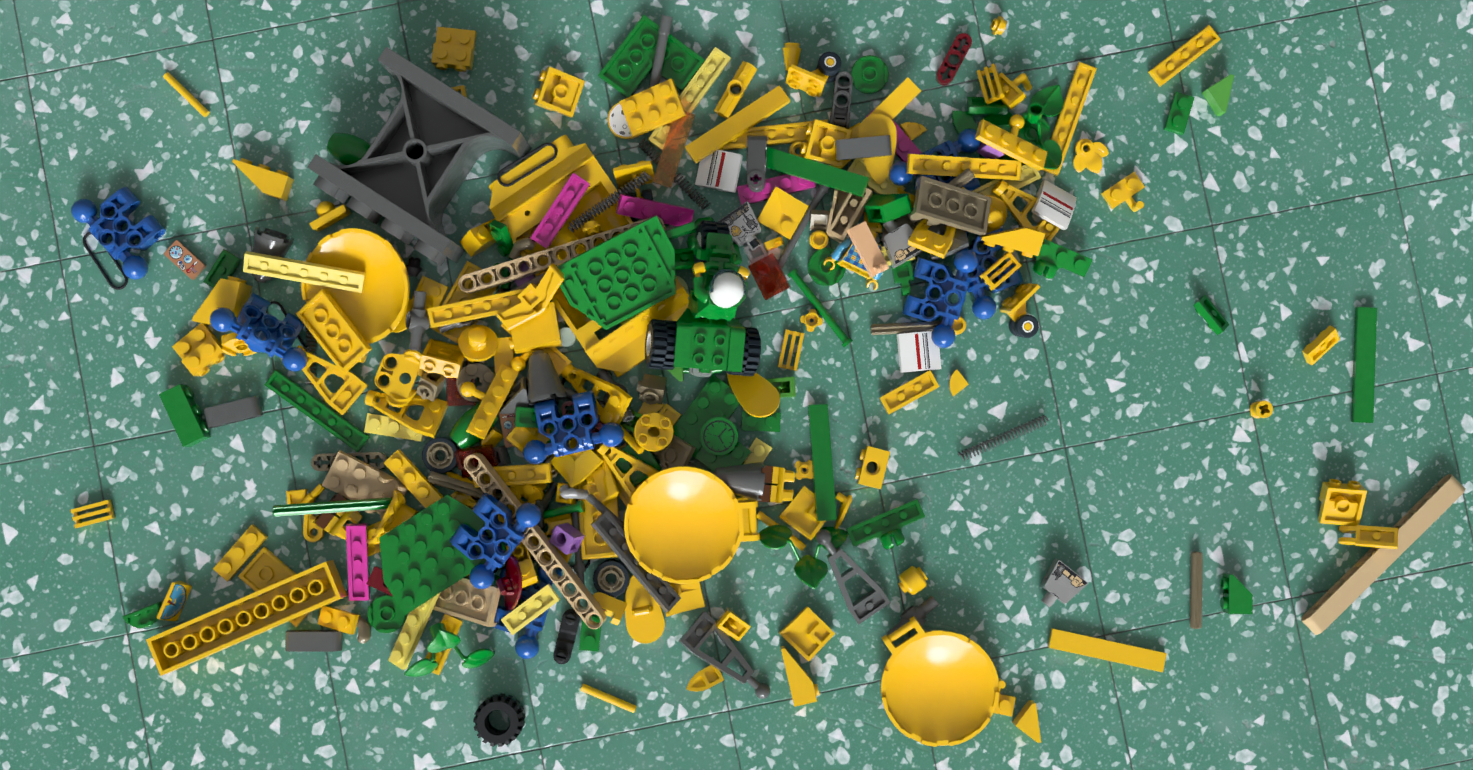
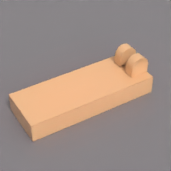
[847,221,889,278]

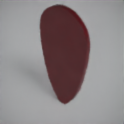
[496,556,522,611]

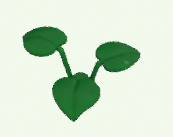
[980,85,1063,170]
[759,525,848,589]
[404,623,495,677]

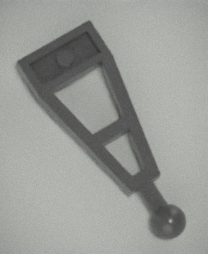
[816,529,891,625]
[679,611,770,699]

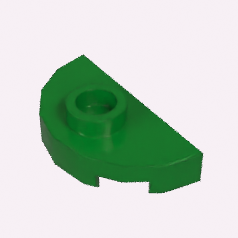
[122,601,162,629]

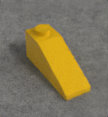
[780,646,820,707]

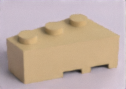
[826,188,873,243]

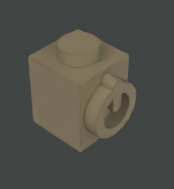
[416,372,446,402]
[637,373,667,405]

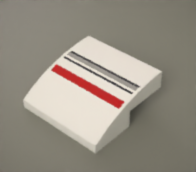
[695,150,743,193]
[1031,179,1077,230]
[897,331,941,373]

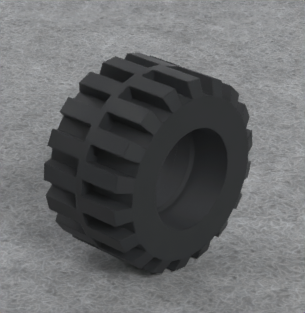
[473,693,526,747]

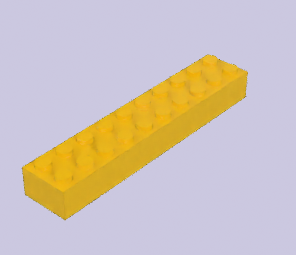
[146,560,348,676]

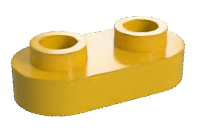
[303,514,325,542]

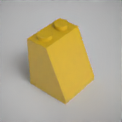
[192,276,252,325]
[507,302,562,354]

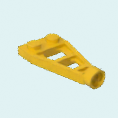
[992,180,1060,241]
[908,187,965,259]
[298,345,369,415]
[561,364,633,425]
[365,390,449,438]
[597,444,659,498]

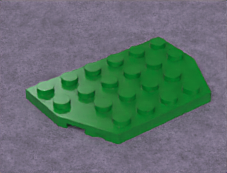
[557,215,676,330]
[379,495,506,615]

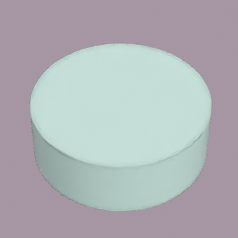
[559,327,576,347]

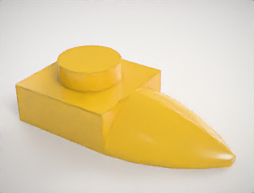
[686,665,724,692]

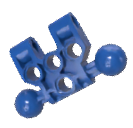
[889,128,981,191]
[71,187,166,280]
[956,228,1024,320]
[902,249,978,348]
[210,293,308,372]
[523,390,624,465]
[449,493,541,589]
[494,566,562,659]

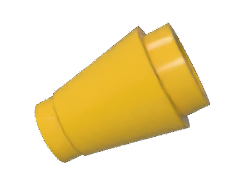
[782,43,801,71]

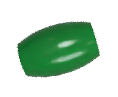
[327,132,371,165]
[449,403,498,449]

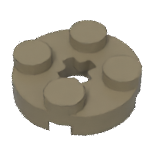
[456,363,495,402]

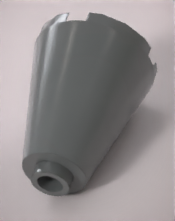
[252,227,294,283]
[528,350,567,405]
[711,462,765,501]

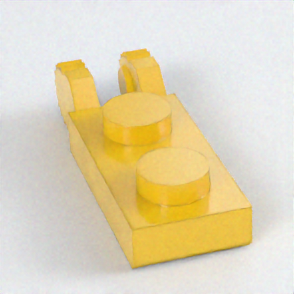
[1338,525,1398,549]

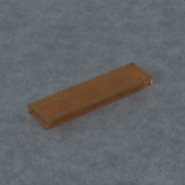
[652,111,695,188]

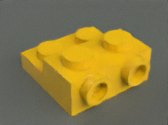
[431,27,476,72]
[532,66,585,118]
[800,119,852,168]
[172,323,226,377]
[419,339,465,378]
[1318,479,1367,526]

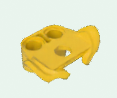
[374,349,424,407]
[367,489,419,544]

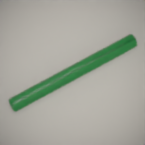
[273,498,392,517]

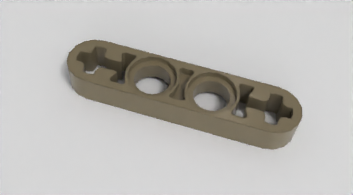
[311,452,388,471]

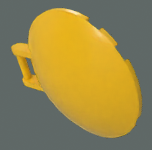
[301,228,409,363]
[624,466,760,584]
[881,616,999,747]

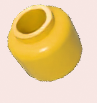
[898,566,928,595]

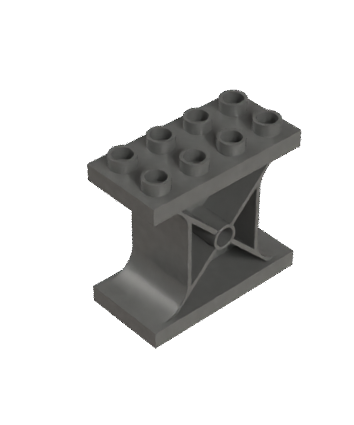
[307,47,531,266]

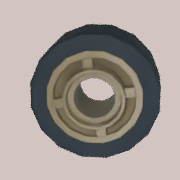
[422,437,461,473]
[593,559,631,597]

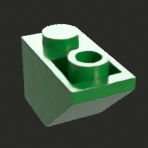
[864,194,912,223]
[1220,573,1253,614]

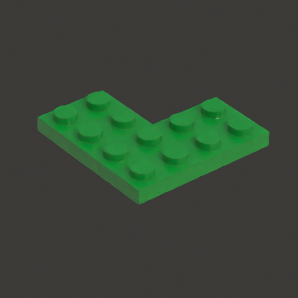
[598,15,705,98]
[673,375,752,472]

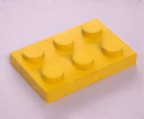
[619,78,686,138]

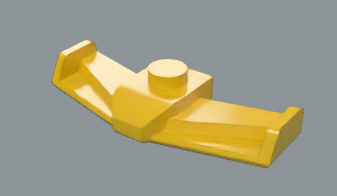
[497,263,564,331]
[585,448,619,505]

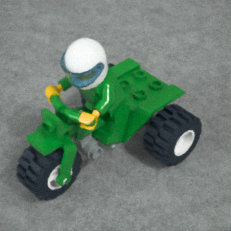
[645,220,761,377]

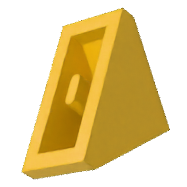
[715,608,751,642]
[1012,700,1041,743]

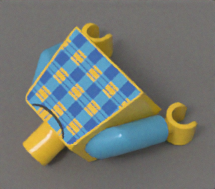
[824,230,884,290]

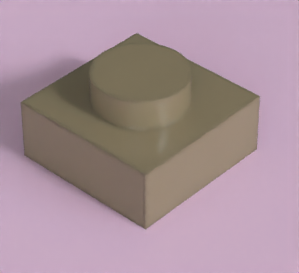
[810,210,830,231]

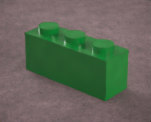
[159,384,211,447]

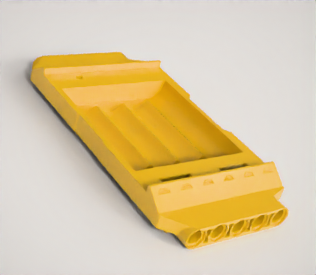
[489,135,689,378]

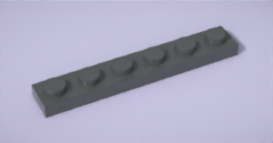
[591,510,681,612]

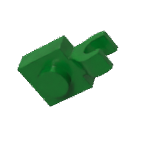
[891,260,914,296]

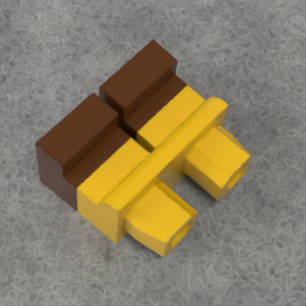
[758,465,795,503]
[313,493,362,540]

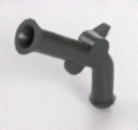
[535,482,558,530]

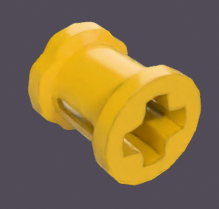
[1249,401,1273,418]

